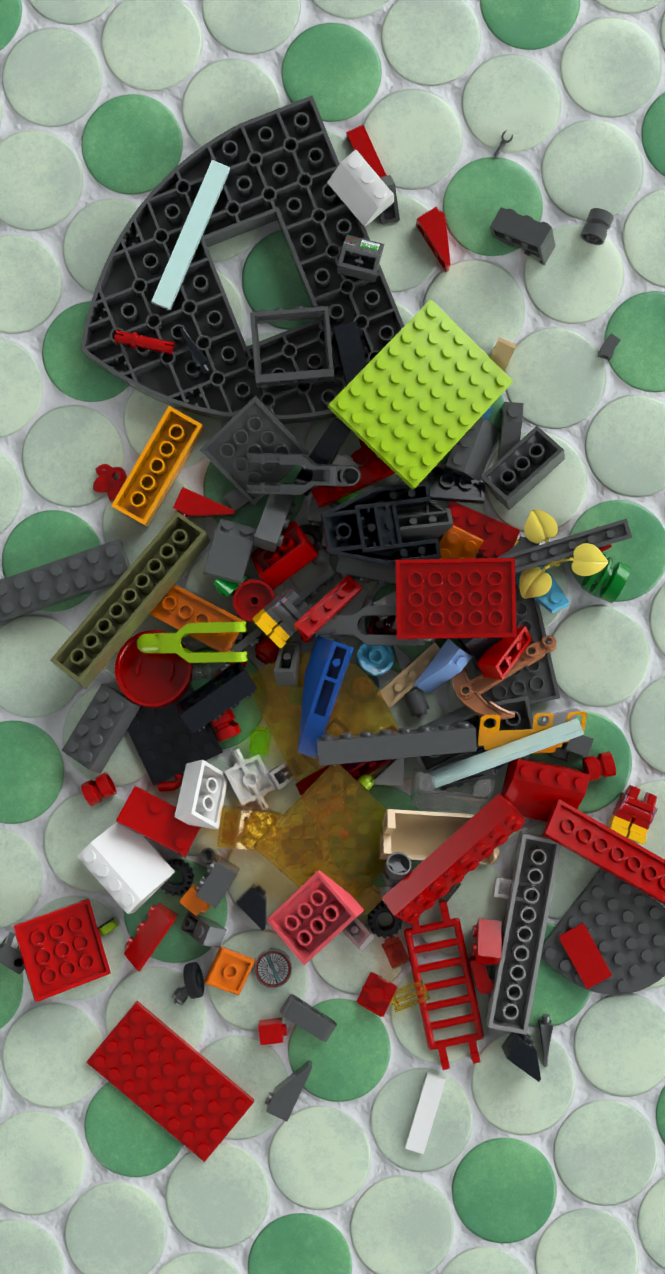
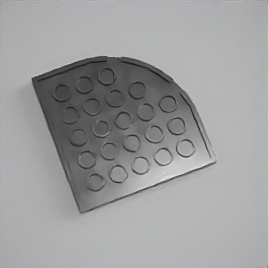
[541,868,665,995]

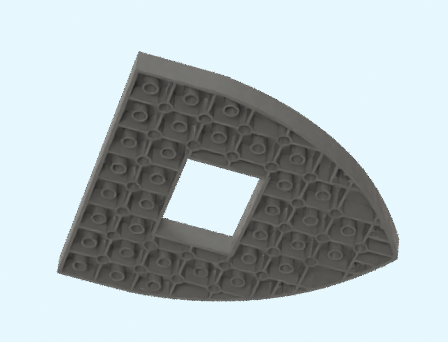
[81,96,404,424]

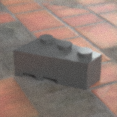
[490,207,556,265]

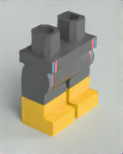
[252,588,311,649]

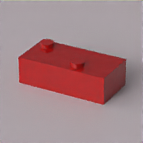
[116,786,201,858]

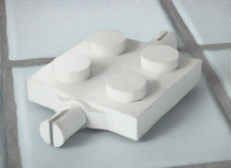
[224,749,275,810]

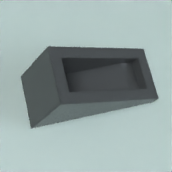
[393,646,411,671]

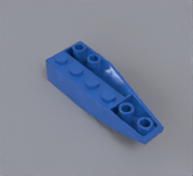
[298,636,354,758]

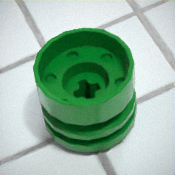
[581,553,631,603]

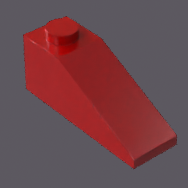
[415,207,451,273]
[173,487,236,518]
[477,625,532,680]

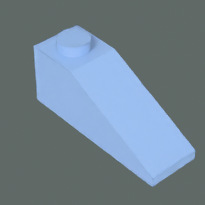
[414,639,472,694]

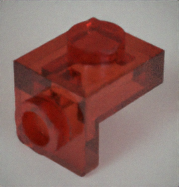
[381,936,410,969]

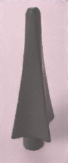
[538,1014,554,1067]

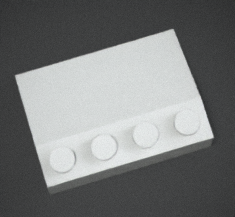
[77,822,176,914]

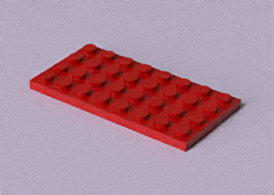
[86,1001,255,1162]

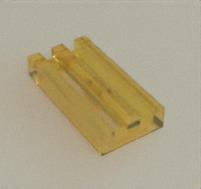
[391,980,430,1012]

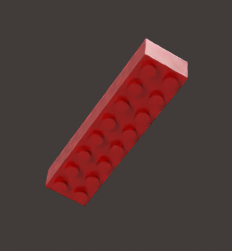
[382,793,526,924]

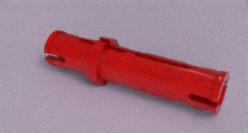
[114,330,175,355]

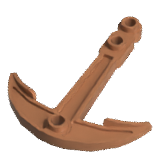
[451,636,556,719]

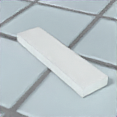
[405,1072,446,1154]

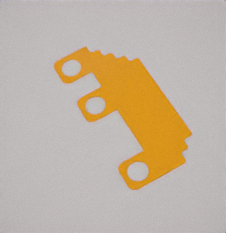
[478,711,587,753]

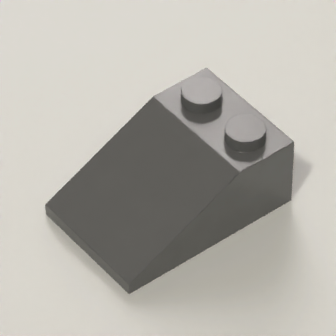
[203,519,257,584]

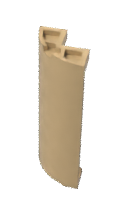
[379,809,500,865]

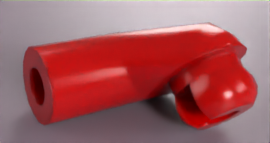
[158,773,184,792]

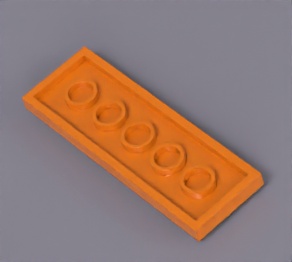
[150,584,244,652]

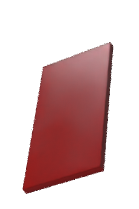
[558,923,612,989]

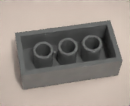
[62,684,141,773]

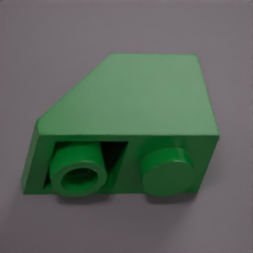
[213,574,250,596]

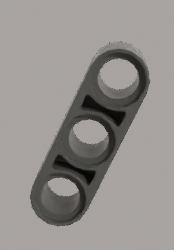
[280,994,337,1042]

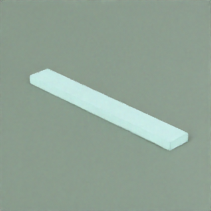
[151,160,230,311]
[430,718,584,788]

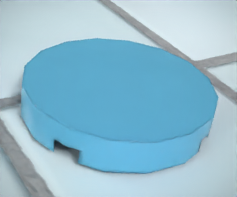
[356,642,394,676]

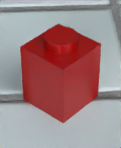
[258,1018,287,1045]

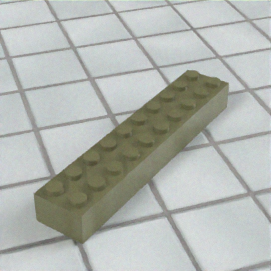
[50,512,211,689]

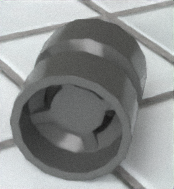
[581,208,614,245]
[382,852,412,887]

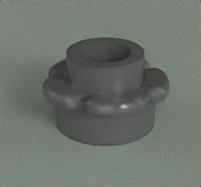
[173,986,189,1006]

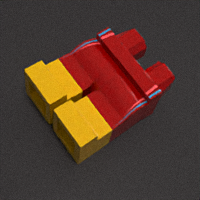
[606,785,658,845]

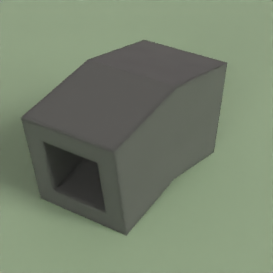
[598,333,621,360]

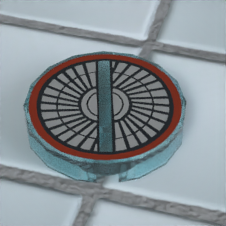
[254,948,293,988]

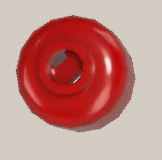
[255,636,279,665]

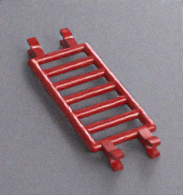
[404,899,484,1070]

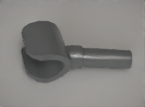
[494,130,513,157]

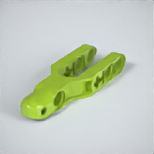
[137,621,248,663]

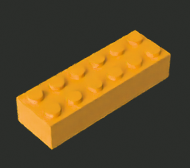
[111,406,205,527]

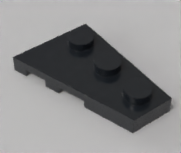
[427,466,485,504]

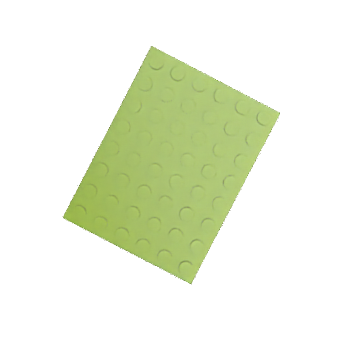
[327,299,513,490]

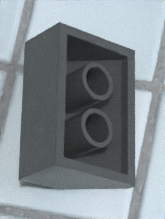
[444,417,500,481]

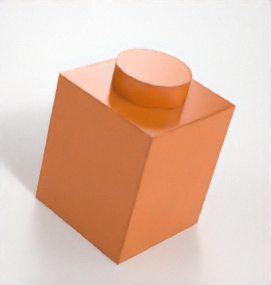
[179,883,210,917]

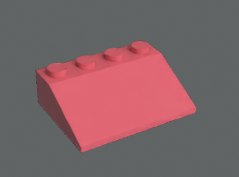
[266,870,364,965]

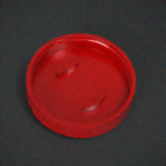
[115,630,194,708]

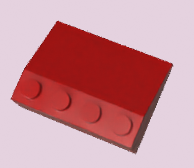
[501,757,590,822]

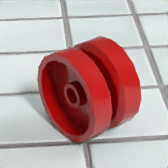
[233,580,276,623]

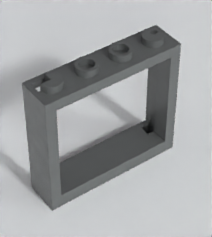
[250,305,334,387]

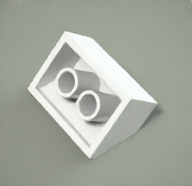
[327,150,394,227]
[175,760,228,829]

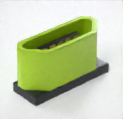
[98,917,118,936]

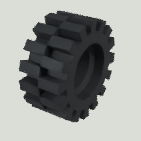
[160,859,194,896]
[368,901,403,939]

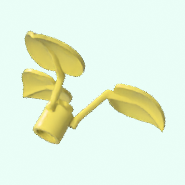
[519,509,608,599]

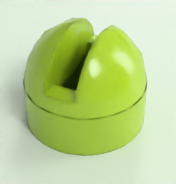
[357,774,374,791]

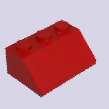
[251,520,318,590]
[124,902,178,972]

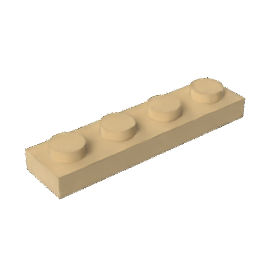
[378,642,440,707]

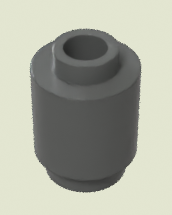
[405,689,430,718]

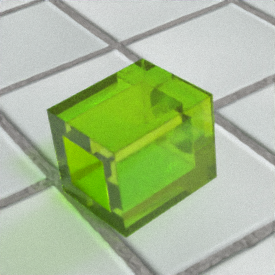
[249,726,271,755]

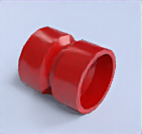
[210,709,242,742]
[582,751,616,782]
[81,772,117,806]

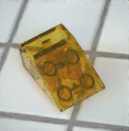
[217,805,281,851]

